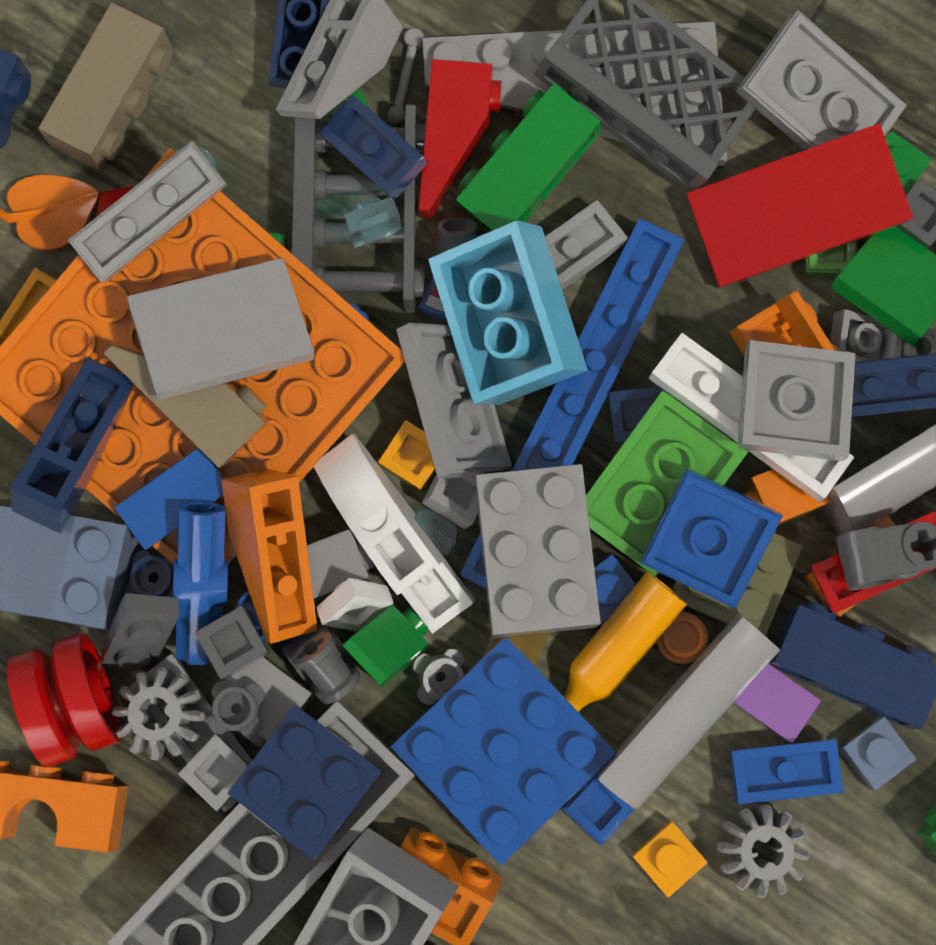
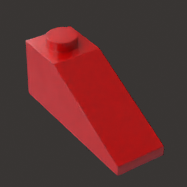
[419,59,502,219]

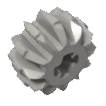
[112,668,206,760]
[717,805,810,898]

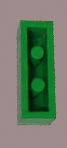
[456,83,602,233]

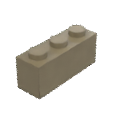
[38,2,172,172]

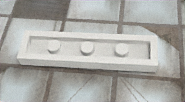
[649,333,854,502]

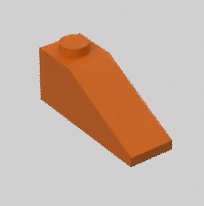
[221,469,318,644]

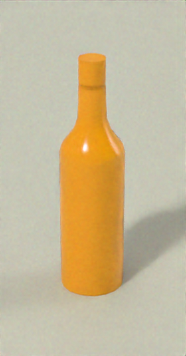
[563,571,687,712]

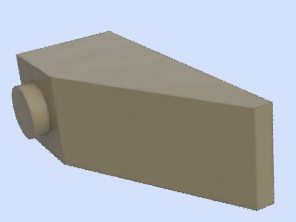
[104,346,270,468]

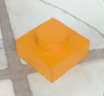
[378,420,436,493]
[631,821,708,898]

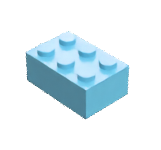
[428,220,588,405]

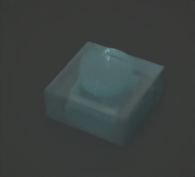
[344,196,401,248]

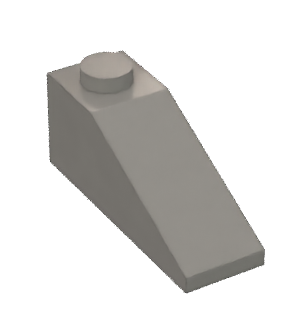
[276,0,403,119]

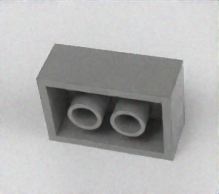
[475,464,601,638]
[294,827,459,945]

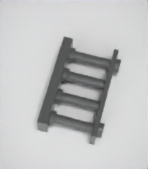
[292,105,426,313]

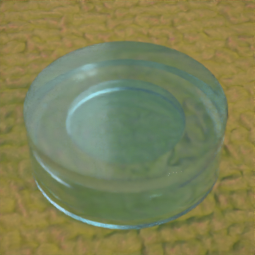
[413,508,457,558]

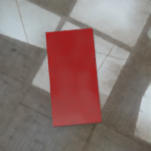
[686,123,913,289]

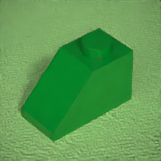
[342,605,430,688]

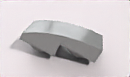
[830,309,936,362]

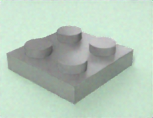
[737,340,856,461]

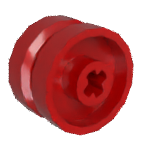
[7,632,122,768]

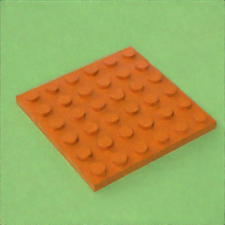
[0,148,405,564]

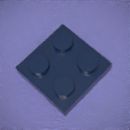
[227,705,382,861]

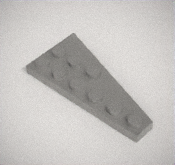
[422,21,727,168]

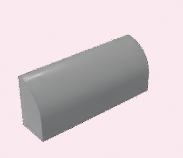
[821,425,936,536]
[598,613,780,809]

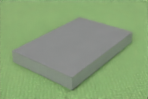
[736,10,907,150]
[127,258,315,401]
[396,323,512,479]

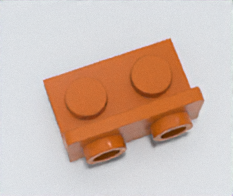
[400,827,503,945]

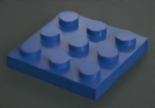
[391,637,617,866]

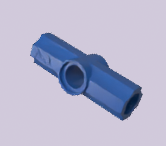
[173,500,228,665]

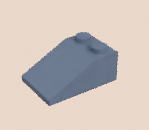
[0,506,138,631]

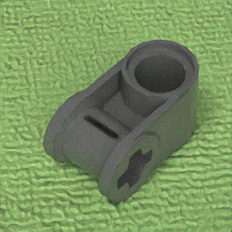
[835,522,936,590]
[281,619,361,704]

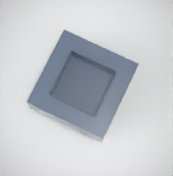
[839,716,916,791]

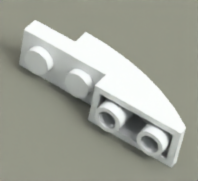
[314,433,476,634]

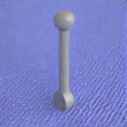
[387,28,424,125]

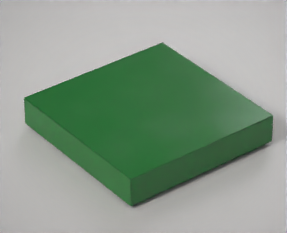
[830,226,936,347]

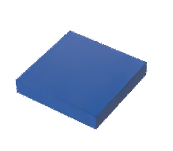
[640,468,783,609]

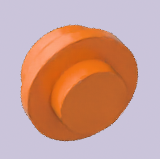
[656,612,708,664]

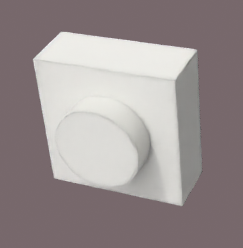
[316,578,393,632]

